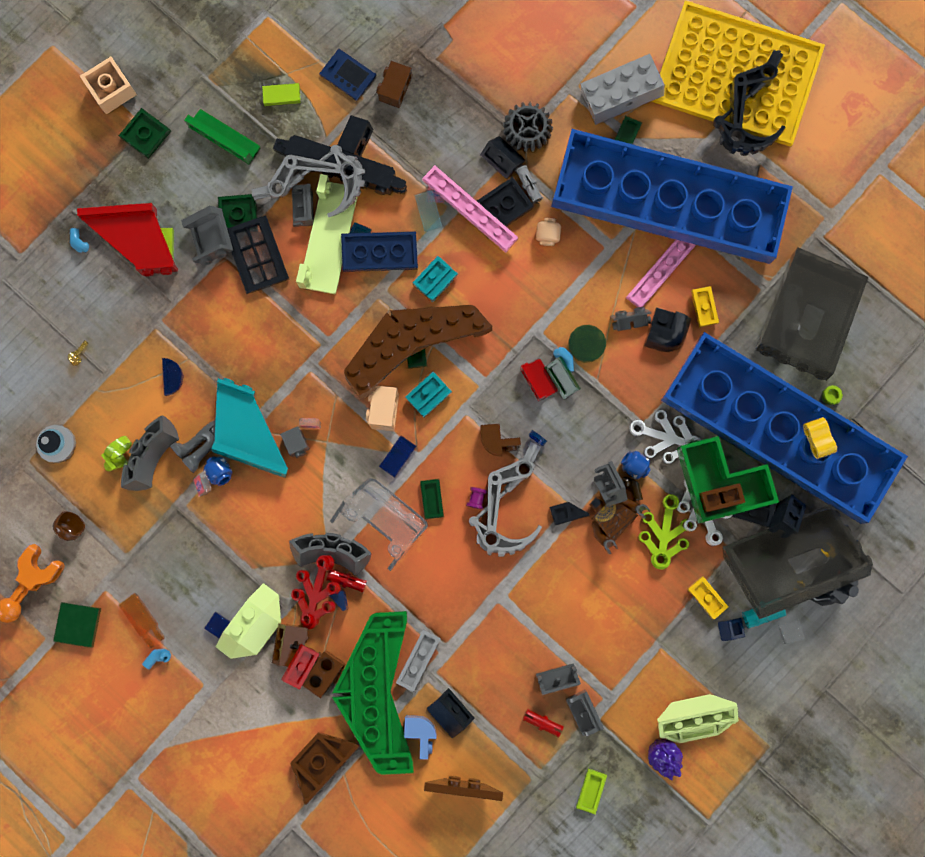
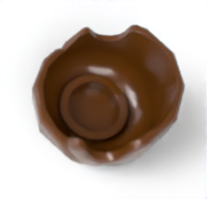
[52,511,85,541]

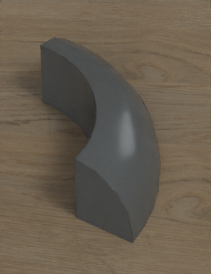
[121,415,179,491]
[289,533,371,576]

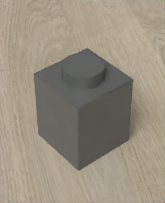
[281,426,310,458]

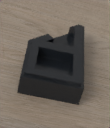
[549,502,590,526]

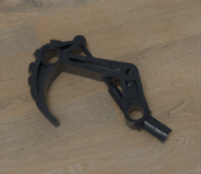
[713,50,785,156]

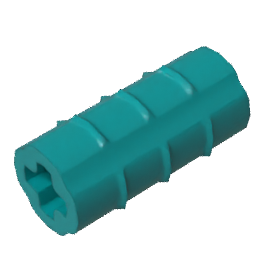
[742,600,786,629]

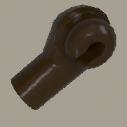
[622,477,643,501]

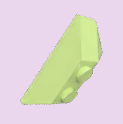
[216,583,281,659]
[657,694,739,743]

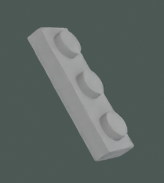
[396,629,441,692]

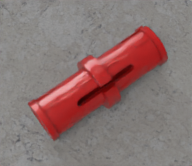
[326,569,367,593]
[522,709,564,738]

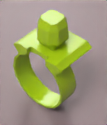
[101,436,132,472]

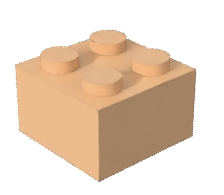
[80,57,137,114]
[366,386,399,431]

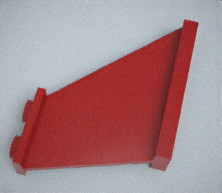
[77,203,178,277]

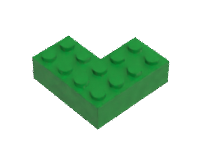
[676,436,779,524]

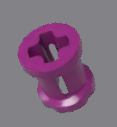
[466,487,487,510]

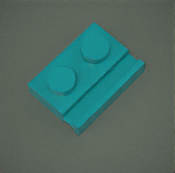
[412,256,458,302]
[405,372,452,418]

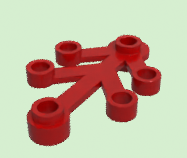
[291,555,340,629]

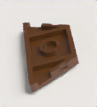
[290,732,360,805]
[424,776,503,801]

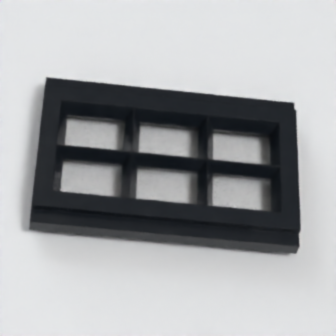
[227,215,289,294]

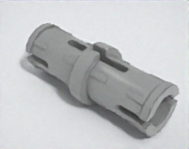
[516,165,543,204]

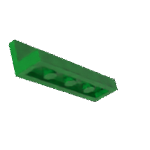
[184,109,261,165]

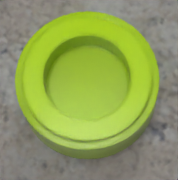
[821,385,843,405]

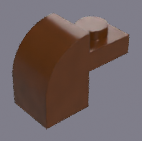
[480,424,521,456]

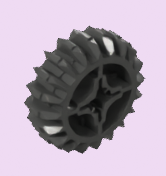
[503,101,553,153]

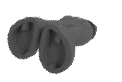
[170,419,216,473]

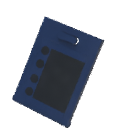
[319,49,377,101]

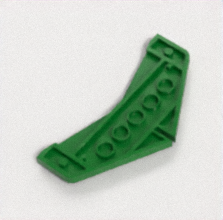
[332,611,414,775]

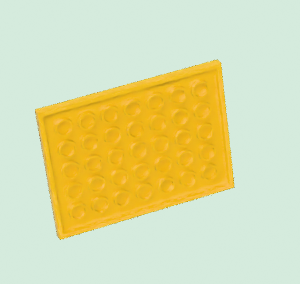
[651,0,825,147]

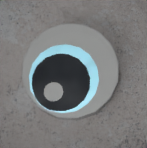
[36,425,76,463]

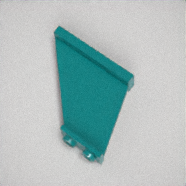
[211,378,288,478]

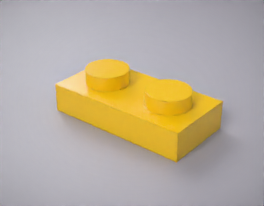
[691,286,719,328]
[687,576,729,620]

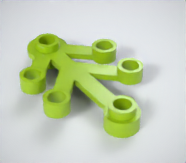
[638,494,692,569]

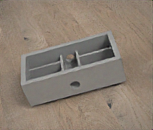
[580,54,665,125]

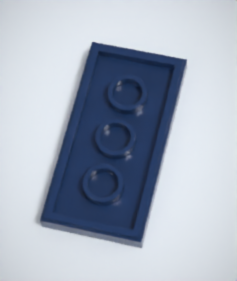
[341,231,418,272]

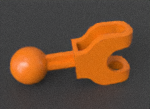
[0,544,65,623]

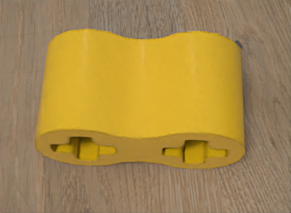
[803,417,837,459]

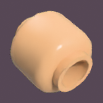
[536,218,561,246]

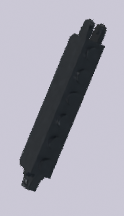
[273,135,407,195]

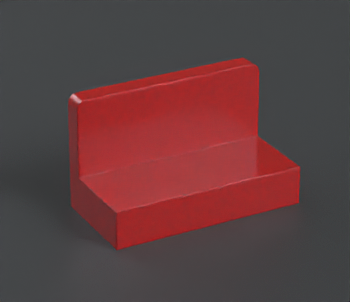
[520,359,558,402]
[281,644,319,690]

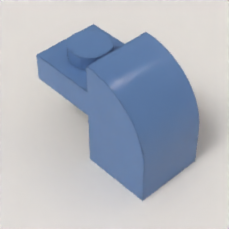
[404,715,437,759]

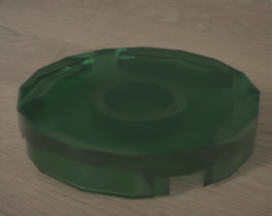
[568,325,606,363]

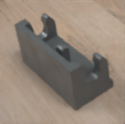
[292,184,314,227]
[594,461,627,507]
[536,663,581,695]
[566,690,604,737]

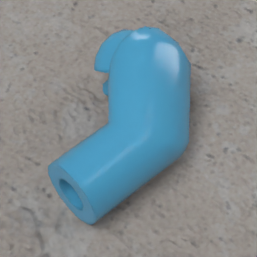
[70,228,89,253]
[553,347,574,373]
[142,649,171,670]

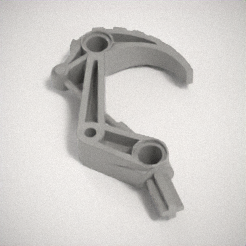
[252,145,365,217]
[469,442,542,557]

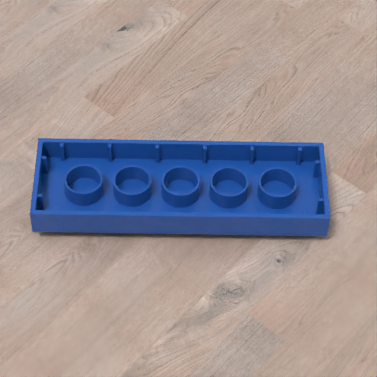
[551,129,793,264]
[661,332,908,524]

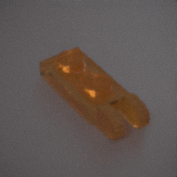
[119,593,165,648]

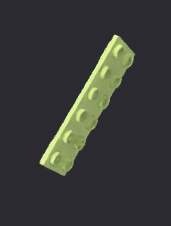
[296,174,358,294]

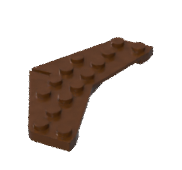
[344,305,492,400]

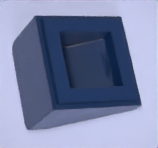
[330,591,348,611]
[718,618,746,641]

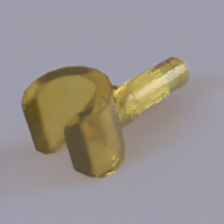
[68,340,88,366]

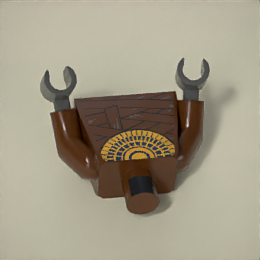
[589,496,650,554]

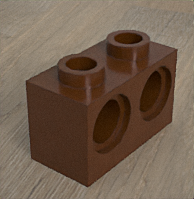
[699,483,745,513]
[302,650,345,699]

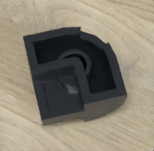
[644,307,691,352]

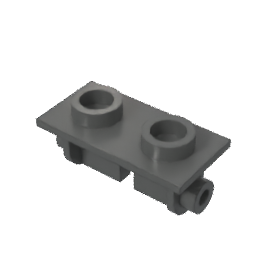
[610,307,651,331]

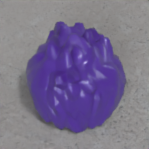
[648,739,683,780]

